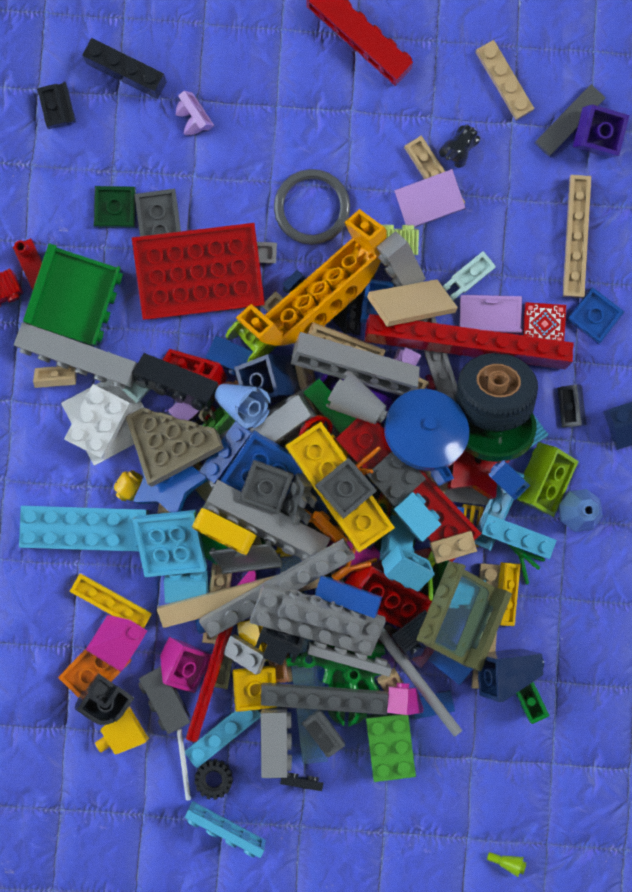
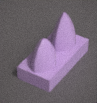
[176,91,214,135]

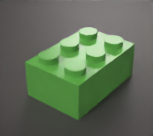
[366,713,416,782]

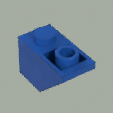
[489,460,530,500]

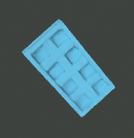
[185,801,266,858]

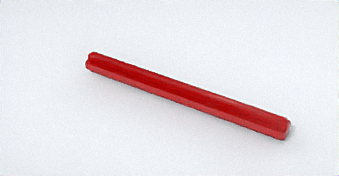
[186,626,233,742]

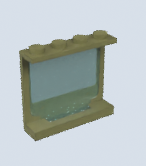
[416,561,512,672]

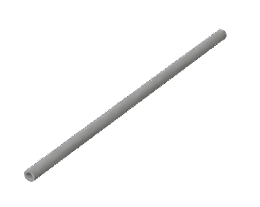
[281,500,462,737]

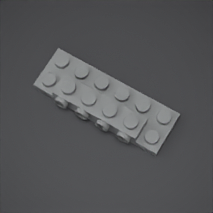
[250,583,386,656]

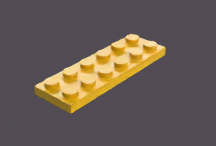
[285,422,395,553]

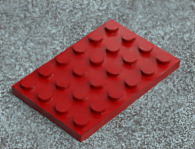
[132,223,265,320]

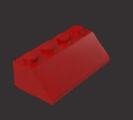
[344,566,432,628]

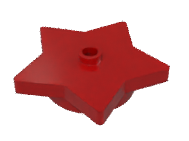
[447,450,510,500]

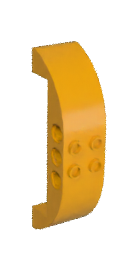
[236,209,386,346]

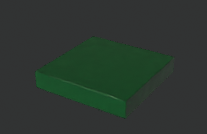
[94,186,136,228]

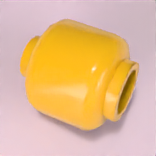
[114,470,143,501]

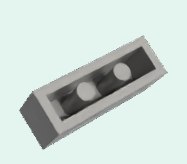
[377,231,426,287]

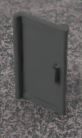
[209,541,282,574]

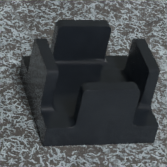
[255,627,304,665]

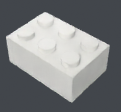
[64,384,133,459]

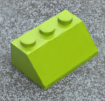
[516,442,579,517]

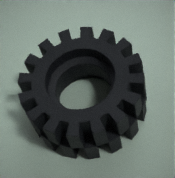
[194,759,233,800]

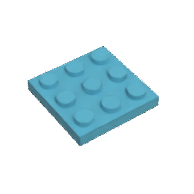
[132,510,207,577]

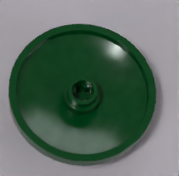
[465,413,537,462]

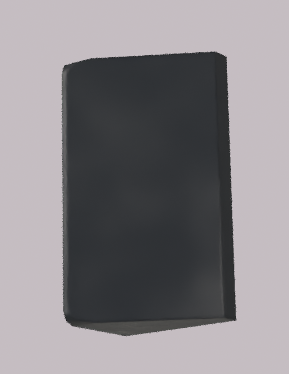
[557,384,586,428]

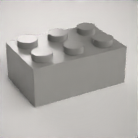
[261,707,292,778]

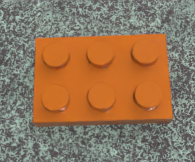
[58,649,132,698]

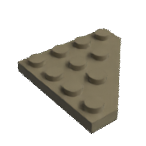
[126,407,224,487]

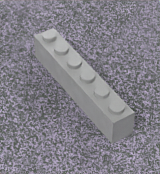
[14,322,137,389]
[291,332,420,396]
[199,395,317,488]
[203,480,330,561]

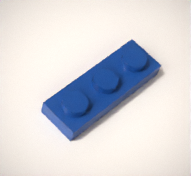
[199,421,252,484]

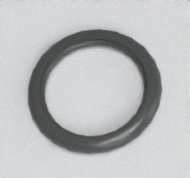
[274,169,350,245]

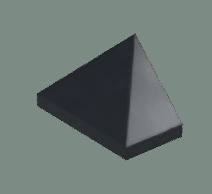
[333,294,362,336]

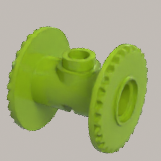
[226,320,276,362]

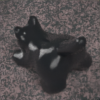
[439,124,480,168]

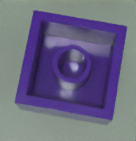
[573,104,630,158]

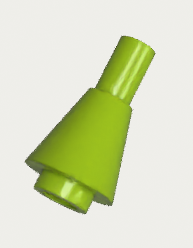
[487,852,527,877]

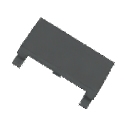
[301,710,345,758]

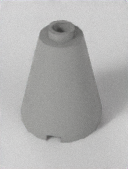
[326,370,388,424]

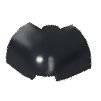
[75,673,134,725]

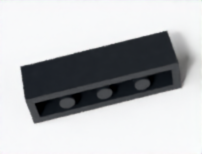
[82,38,167,99]
[132,353,219,412]

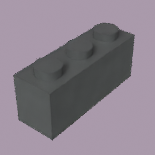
[138,666,192,734]

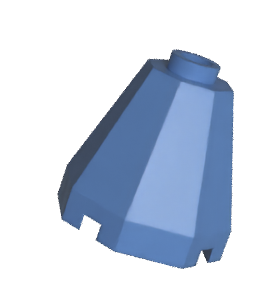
[558,489,603,532]

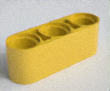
[191,508,256,555]

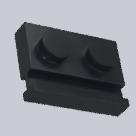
[37,81,76,129]
[280,772,323,791]

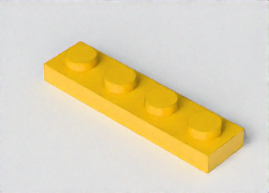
[69,573,153,628]

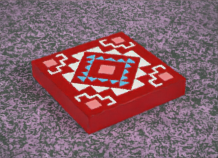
[523,302,566,341]

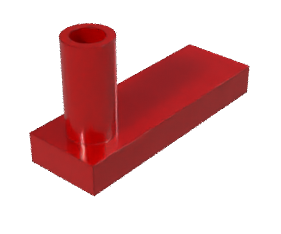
[13,238,42,290]

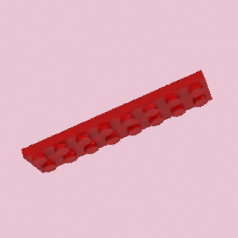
[335,418,482,562]

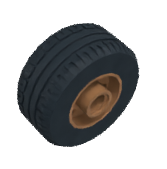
[456,353,538,431]

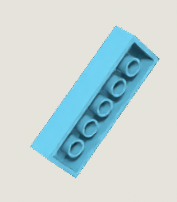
[19,506,149,551]

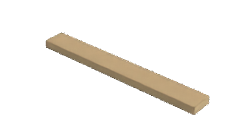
[157,575,320,628]

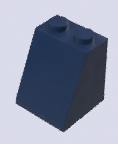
[234,354,300,404]
[478,649,544,702]

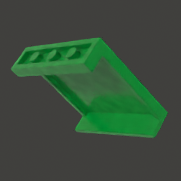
[23,243,123,347]

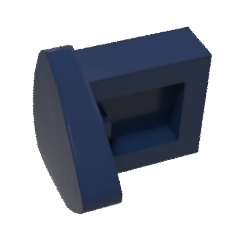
[283,270,305,293]

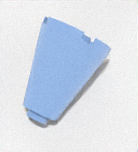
[215,384,270,429]

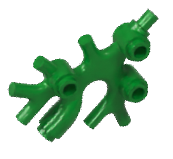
[286,641,385,691]

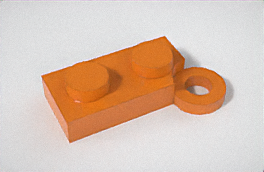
[305,509,348,544]

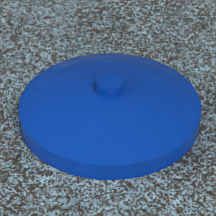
[384,389,469,471]

